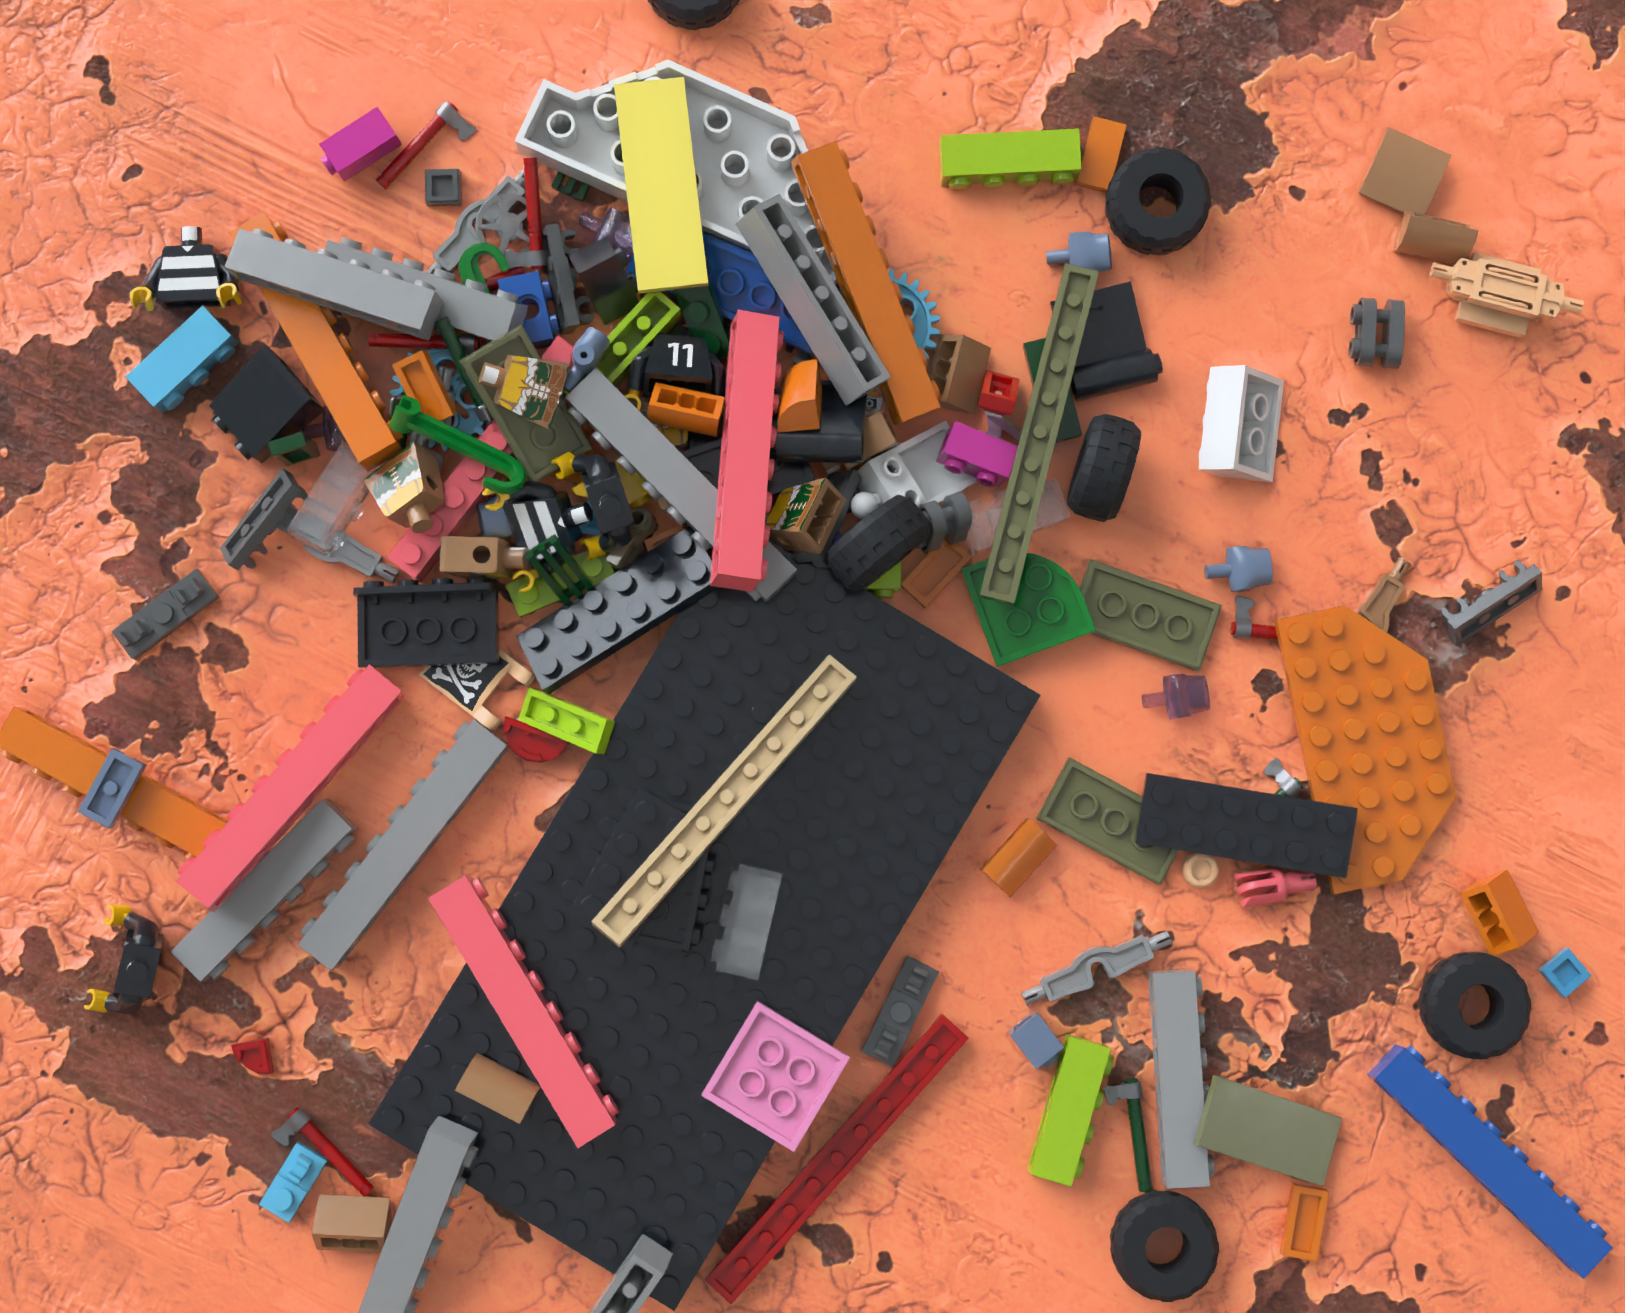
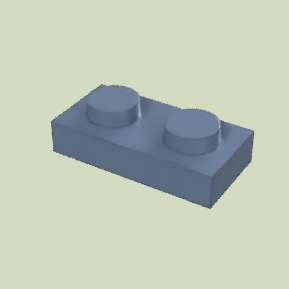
[77,748,147,828]

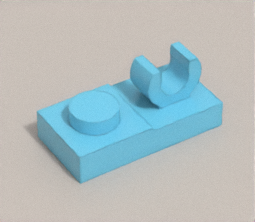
[259,1141,328,1223]

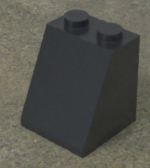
[209,345,325,463]

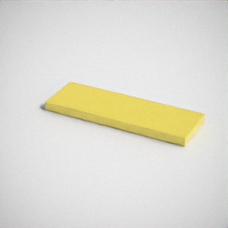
[614,77,709,294]

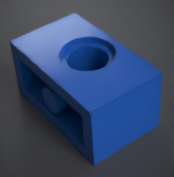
[497,271,560,349]

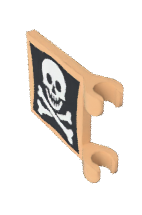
[419,648,535,730]

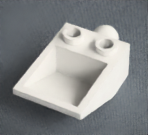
[851,421,977,519]

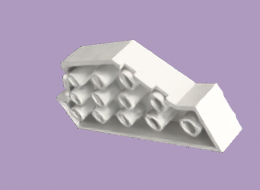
[514,60,838,286]

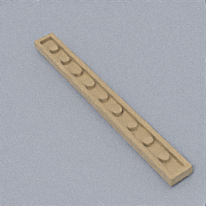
[591,655,857,948]

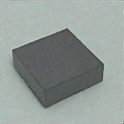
[425,169,462,207]

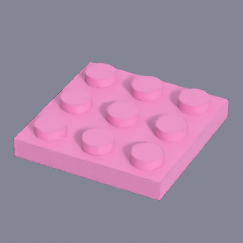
[701,1000,850,1152]

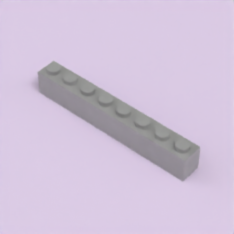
[565,368,797,603]
[298,719,510,971]

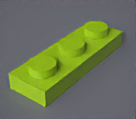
[506,550,615,618]
[518,687,615,755]

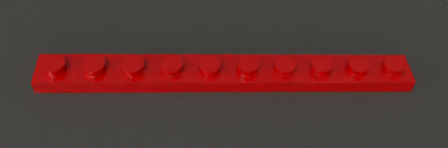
[705,1014,969,1304]

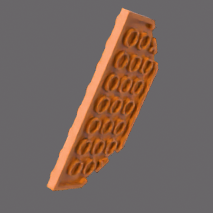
[1274,605,1457,894]

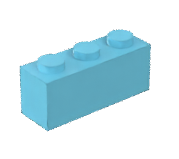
[125,306,239,413]

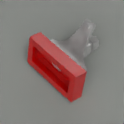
[978,370,1022,441]

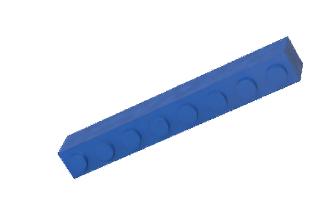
[1367,1044,1613,1279]

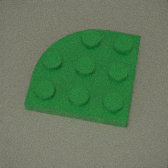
[961,553,1096,667]

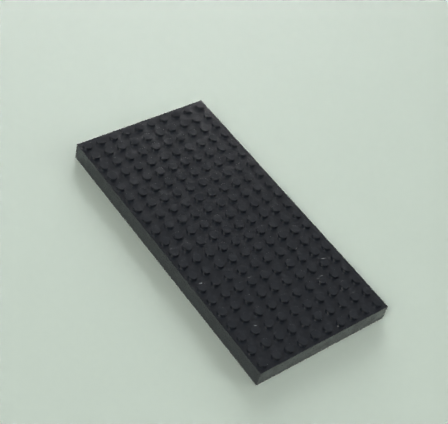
[368,536,1041,1311]

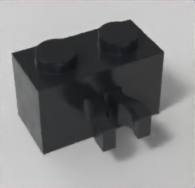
[569,237,639,325]

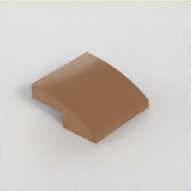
[1358,127,1452,215]

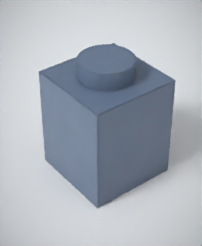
[1007,1010,1064,1069]

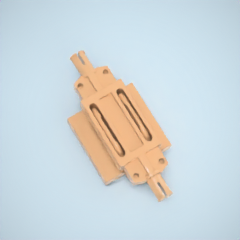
[1429,252,1584,338]

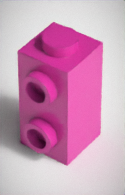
[319,106,402,182]
[936,421,1018,487]

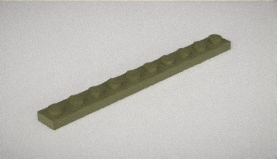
[979,263,1099,606]

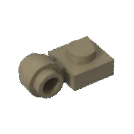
[606,507,656,571]

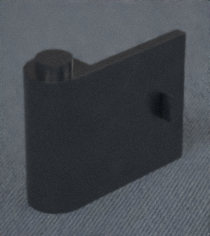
[1050,281,1163,402]
[770,380,868,463]

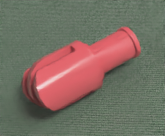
[1234,867,1317,908]

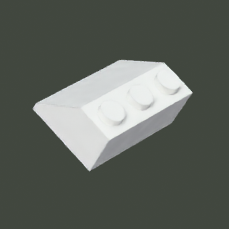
[1198,365,1284,482]

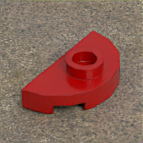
[503,716,570,763]

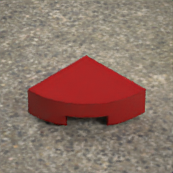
[231,1038,274,1074]

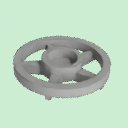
[475,193,530,255]

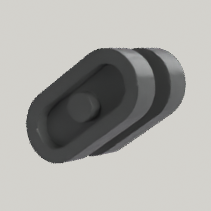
[1348,297,1405,369]
[916,492,972,554]

